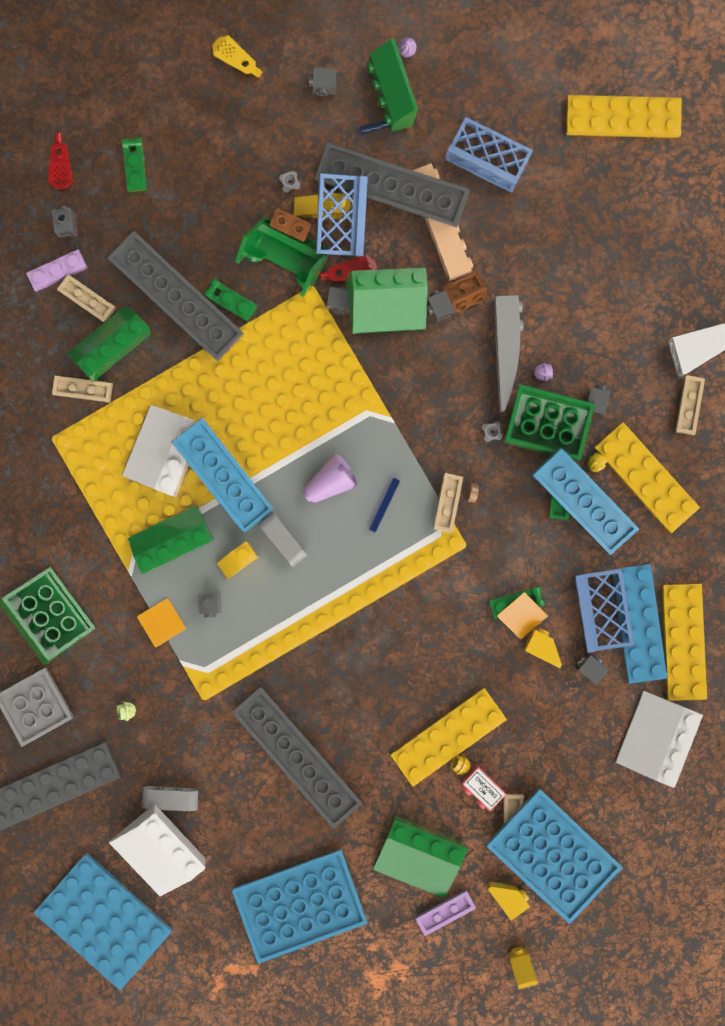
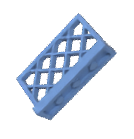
[445,117,533,193]
[316,174,368,256]
[574,569,634,653]

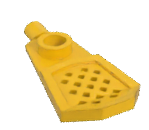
[212,35,262,78]

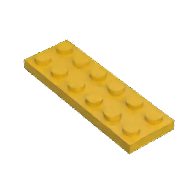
[566,95,682,138]
[594,422,700,533]
[662,584,707,701]
[390,688,507,786]

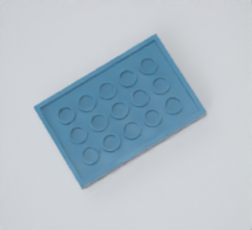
[486,787,623,924]
[232,848,368,964]
[34,853,173,990]

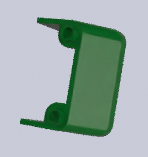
[235,218,329,297]

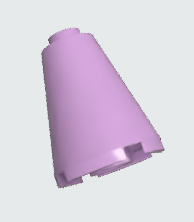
[303,454,358,503]

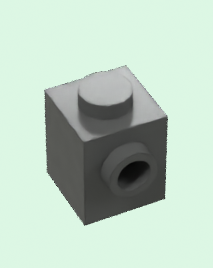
[309,67,337,96]
[52,206,78,238]
[327,287,350,315]
[427,290,455,323]
[588,384,611,414]
[198,593,221,618]
[575,654,609,685]

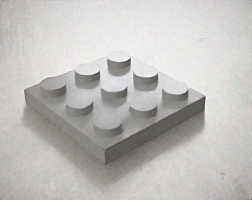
[0,667,74,747]

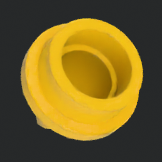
[587,452,607,472]
[451,755,471,775]

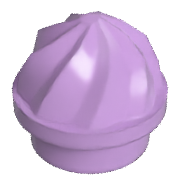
[398,37,417,57]
[534,363,553,382]

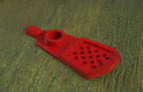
[48,133,74,189]
[320,255,377,282]

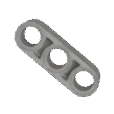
[258,512,308,567]
[142,786,199,811]

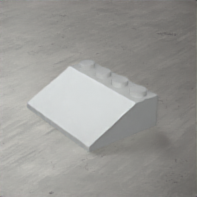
[122,405,196,497]
[615,691,703,788]
[109,804,206,896]

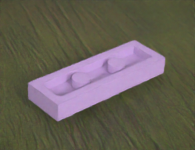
[27,249,88,292]
[415,889,476,936]

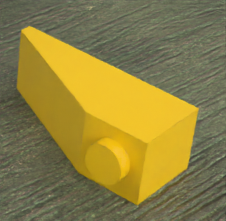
[294,193,351,219]

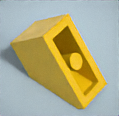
[217,541,259,579]
[523,628,562,668]
[486,881,530,921]
[508,947,538,989]

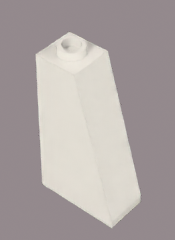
[668,323,725,377]

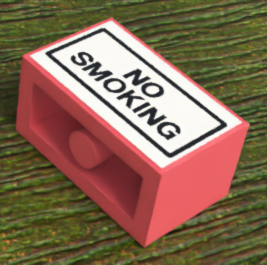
[461,764,506,811]

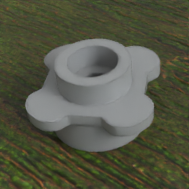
[279,171,301,193]
[482,422,503,442]

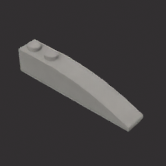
[494,295,523,413]

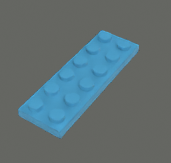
[171,418,273,533]
[532,447,639,555]
[611,564,667,684]

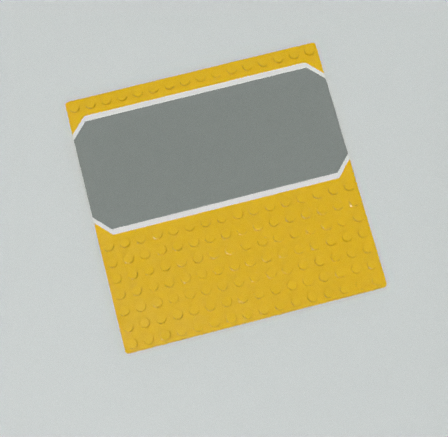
[52,286,466,700]

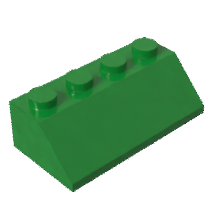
[367,38,418,132]
[67,306,151,383]
[128,505,214,574]

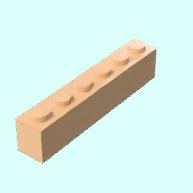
[412,163,473,282]

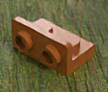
[270,208,314,242]
[442,271,488,314]

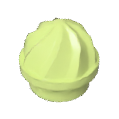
[117,701,136,721]

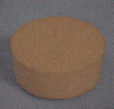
[467,483,479,503]

